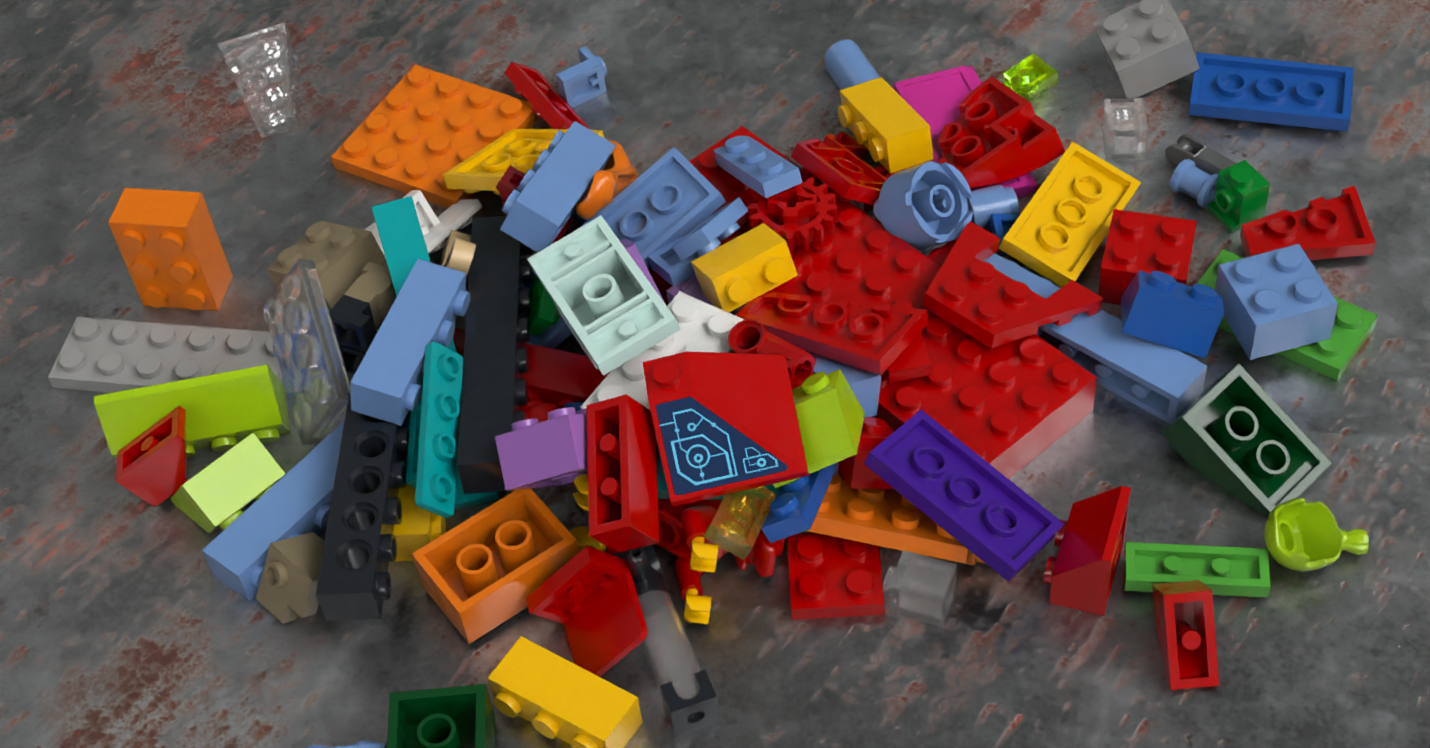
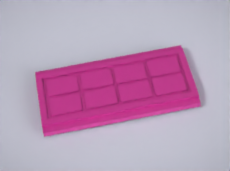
[891,65,1038,199]

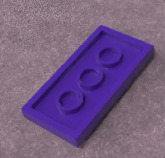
[864,410,1064,582]

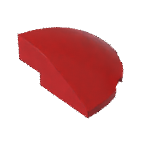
[938,76,1065,188]

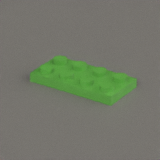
[1197,249,1378,381]

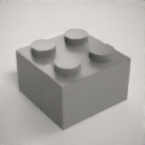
[1093,0,1200,102]

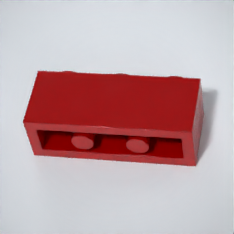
[586,394,659,552]

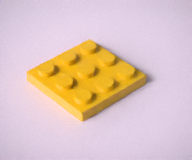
[443,129,605,195]

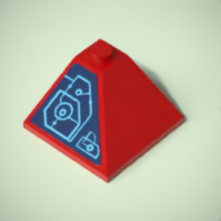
[642,352,809,507]

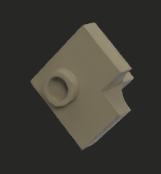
[256,532,324,624]

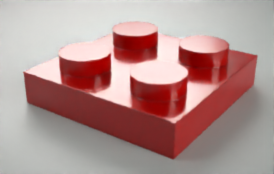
[787,532,885,620]

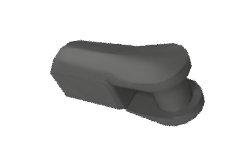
[1165,134,1236,175]

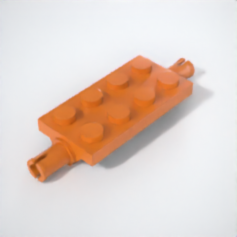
[751,474,986,566]

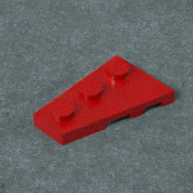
[1240,185,1376,260]

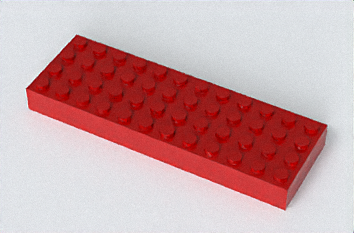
[689,126,1097,479]

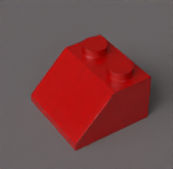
[1043,486,1131,616]

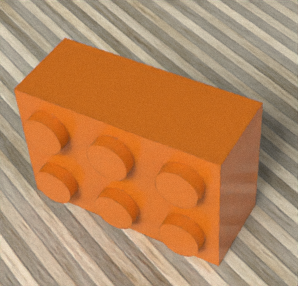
[108,188,233,311]
[412,489,579,644]

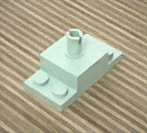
[527,215,680,376]

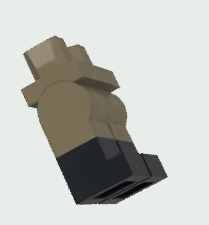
[326,260,396,374]

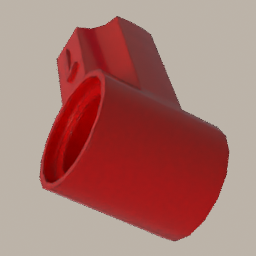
[728,319,816,390]

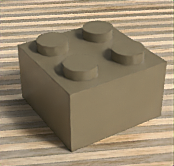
[266,220,386,313]

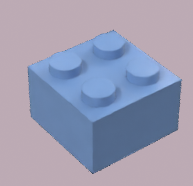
[1215,244,1338,360]

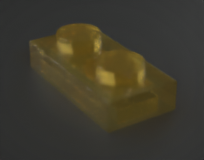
[703,486,777,560]

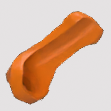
[575,140,639,220]

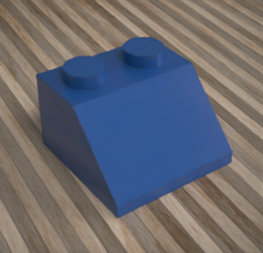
[1121,270,1224,358]

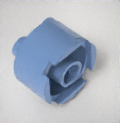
[873,161,973,251]

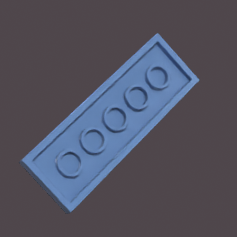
[524,147,726,349]

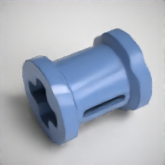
[1169,159,1218,208]

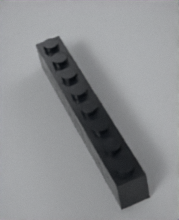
[457,215,533,494]

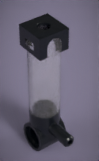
[611,545,720,738]

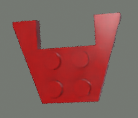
[791,131,887,205]
[923,221,1103,348]

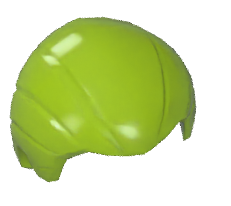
[1264,498,1369,572]

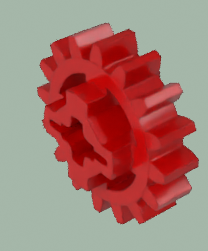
[748,177,838,253]

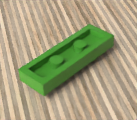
[1124,542,1271,598]

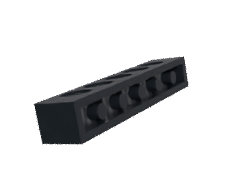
[316,376,411,621]

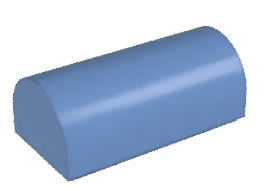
[824,40,880,90]

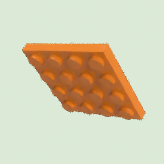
[331,64,538,208]

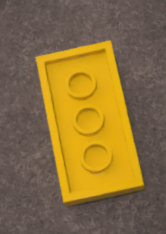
[998,142,1141,287]

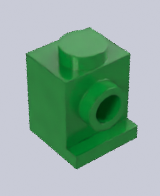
[1207,160,1270,234]

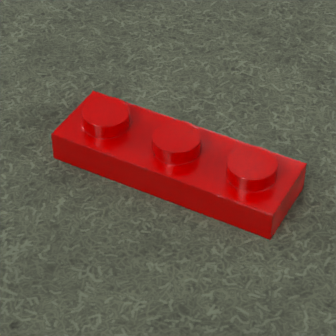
[504,61,591,130]

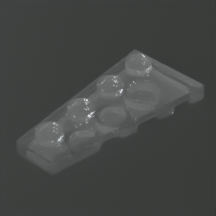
[218,22,297,138]

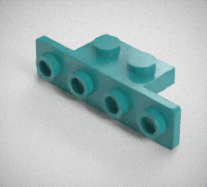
[405,341,463,518]

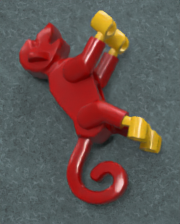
[570,474,785,625]

